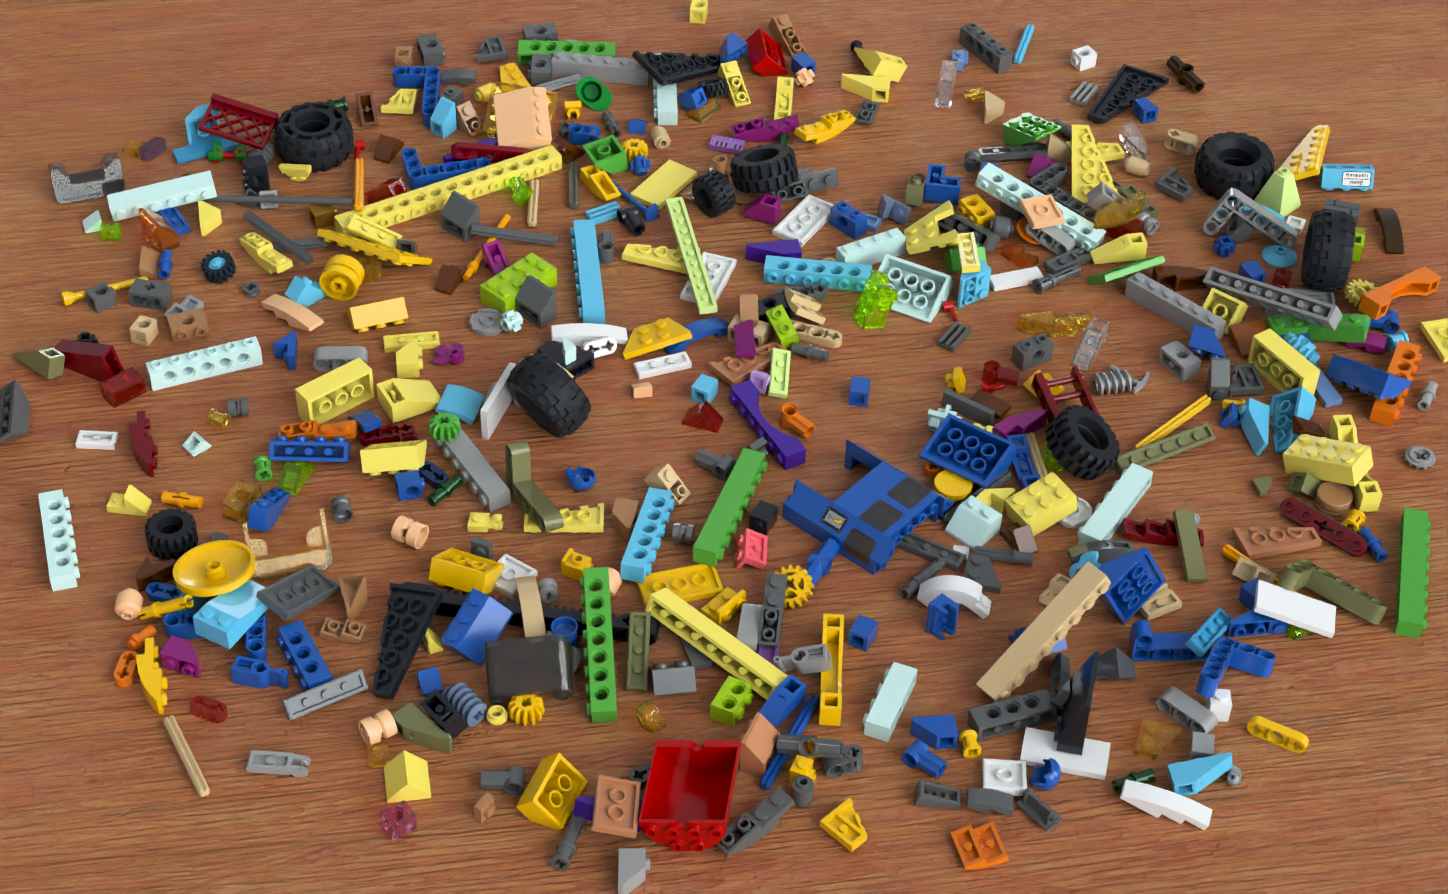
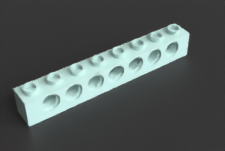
[975,163,1107,252]

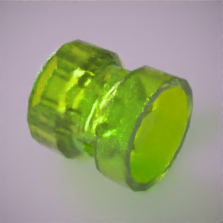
[100,223,122,241]

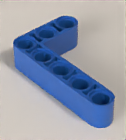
[392,66,441,128]
[402,148,491,190]
[163,610,268,661]
[1196,637,1276,698]

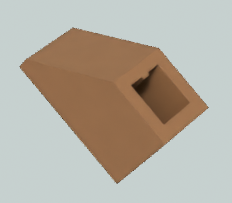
[455,100,485,138]
[612,497,641,542]

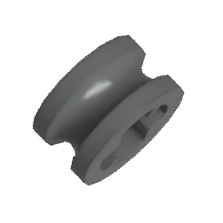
[243,282,260,298]

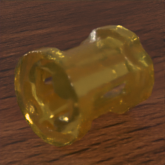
[964,85,985,103]
[206,408,232,430]

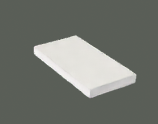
[772,194,834,247]
[680,252,737,303]
[480,362,516,440]
[1254,580,1336,638]
[1020,727,1111,780]

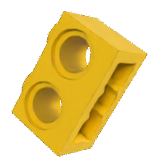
[958,194,995,229]

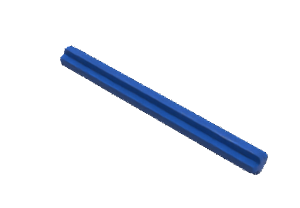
[759,694,820,790]

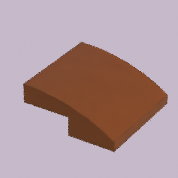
[1228,320,1268,358]

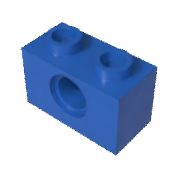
[829,200,868,240]

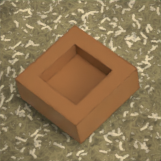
[474,792,495,824]

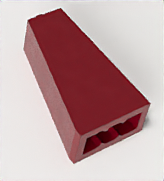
[54,339,126,386]

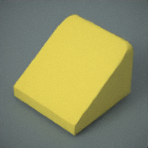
[423,628,444,654]

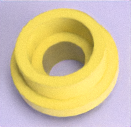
[486,705,508,725]

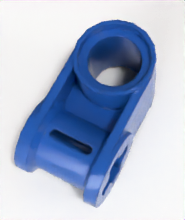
[568,123,600,146]

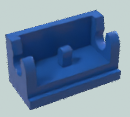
[925,593,959,640]

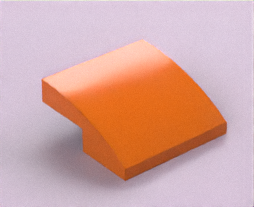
[950,821,1009,870]

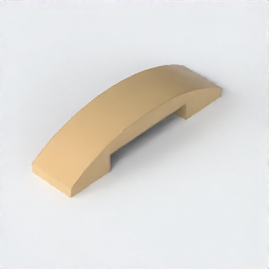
[515,575,546,640]

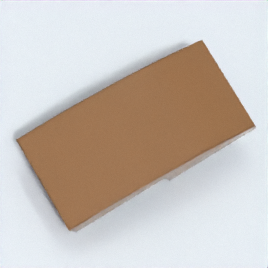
[319,617,367,643]

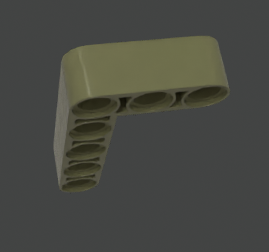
[505,440,564,533]
[1278,559,1388,625]

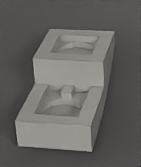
[163,294,205,318]

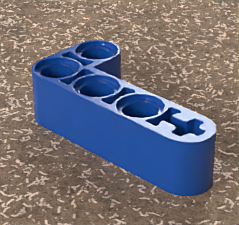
[1129,620,1211,661]

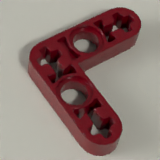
[359,422,418,447]

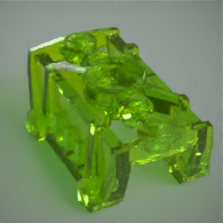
[853,270,899,329]

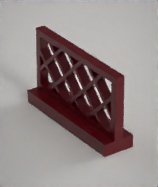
[198,93,278,151]

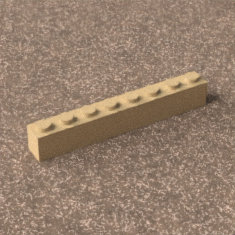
[976,561,1111,702]

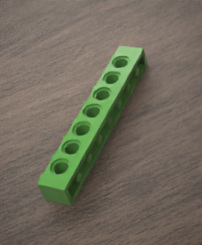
[580,567,618,723]

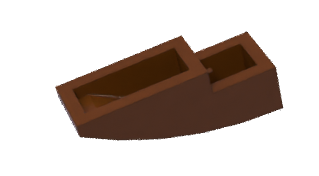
[1151,266,1208,292]

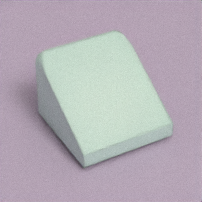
[82,210,103,233]
[562,337,576,365]
[182,431,212,456]

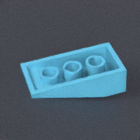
[193,580,269,649]

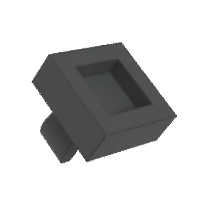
[747,437,769,459]

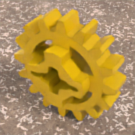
[775,564,814,609]

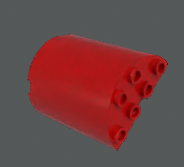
[638,740,742,852]

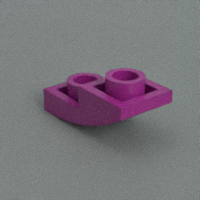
[1346,332,1388,353]

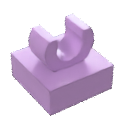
[750,370,771,394]

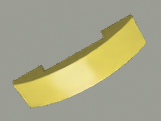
[774,77,794,120]

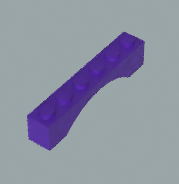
[729,380,806,470]

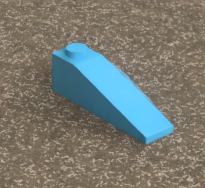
[1269,386,1316,454]

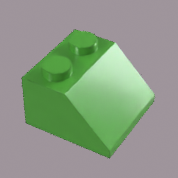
[582,135,629,174]

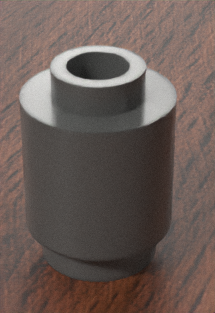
[791,776,814,808]

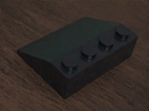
[1054,651,1100,755]

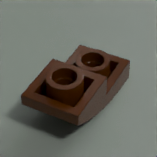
[970,390,1011,419]

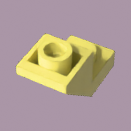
[975,488,1015,513]

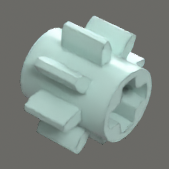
[500,310,523,333]

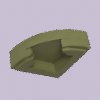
[1251,476,1272,497]

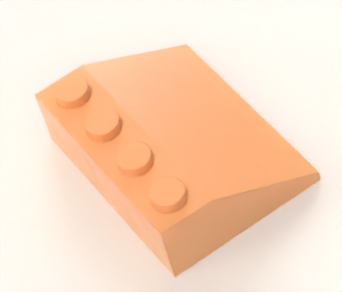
[493,87,552,151]

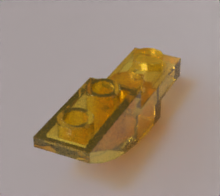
[1093,189,1146,229]
[1017,311,1093,337]

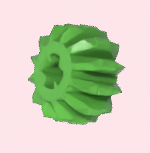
[428,411,461,443]

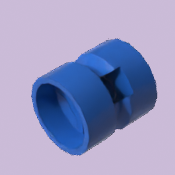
[551,616,578,649]

